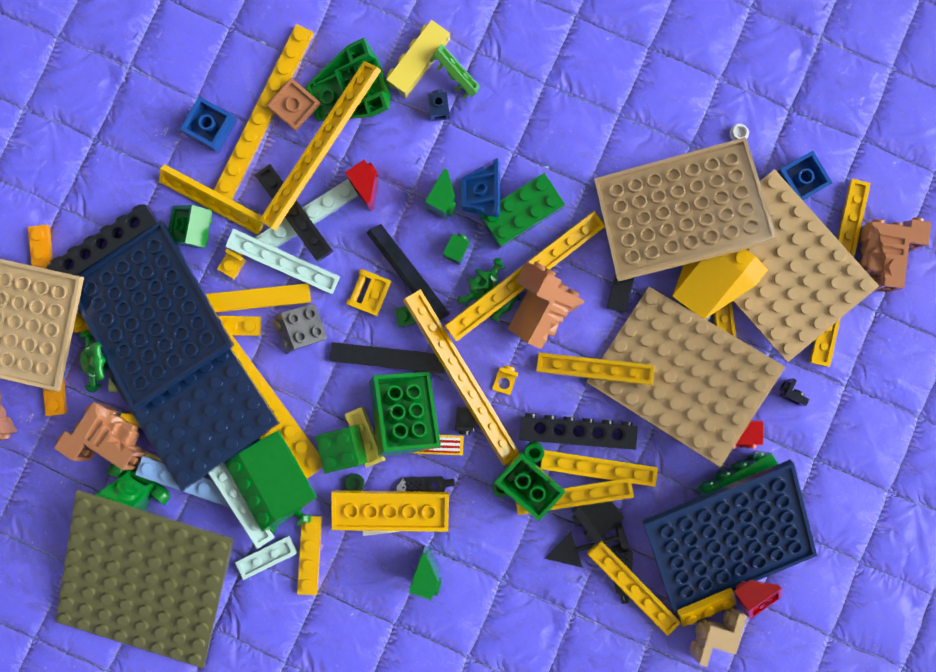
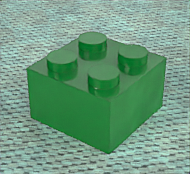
[315,424,368,474]

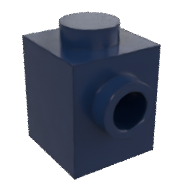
[428,90,450,121]

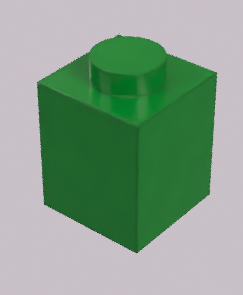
[443,233,470,265]

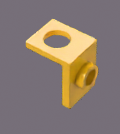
[492,365,518,395]

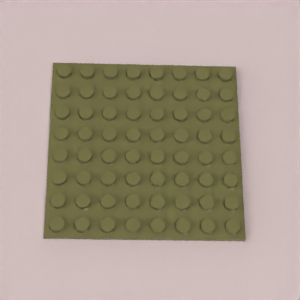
[55,490,234,668]

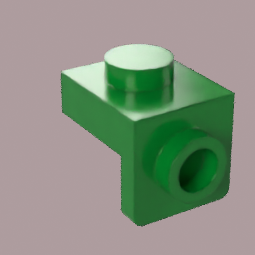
[395,306,417,327]

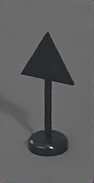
[545,523,630,568]

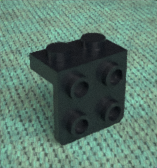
[571,501,624,544]

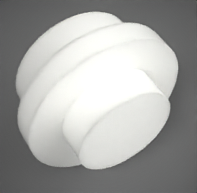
[729,124,749,140]

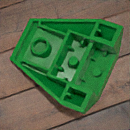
[305,37,391,122]

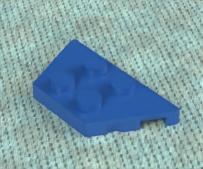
[461,158,500,217]

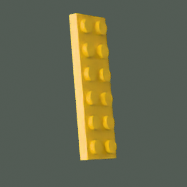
[331,490,449,532]

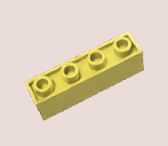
[386,20,450,98]

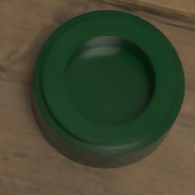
[345,473,365,491]

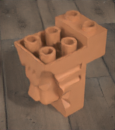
[858,217,932,293]
[507,261,584,349]
[54,402,147,470]

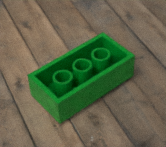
[480,173,565,249]
[695,450,778,497]

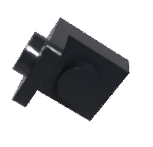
[780,378,810,406]
[455,407,475,435]

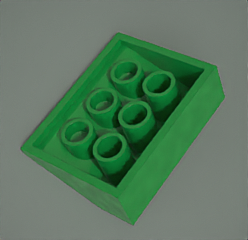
[369,372,441,457]
[225,430,317,532]

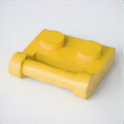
[346,269,392,317]

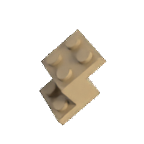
[690,607,747,667]

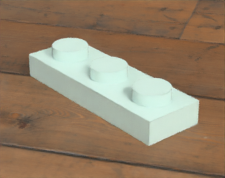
[235,536,297,580]

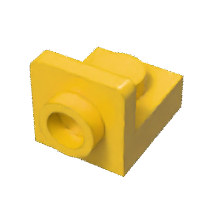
[217,248,247,280]

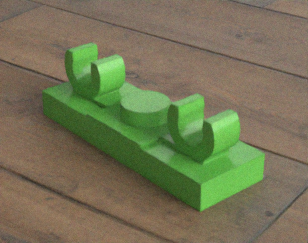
[430,44,480,99]

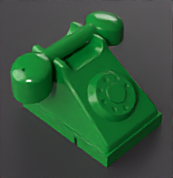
[492,441,566,521]
[95,463,170,511]

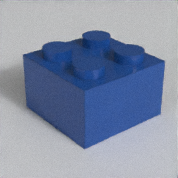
[180,96,237,153]
[777,150,833,200]

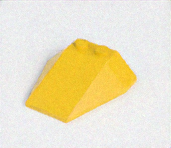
[672,249,768,319]

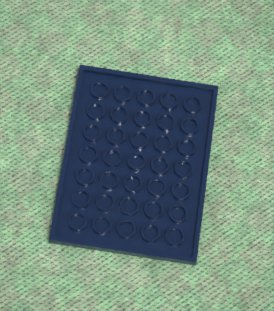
[78,220,234,411]
[103,348,280,491]
[642,459,817,615]

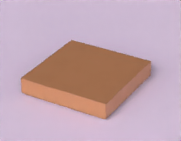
[266,78,321,132]

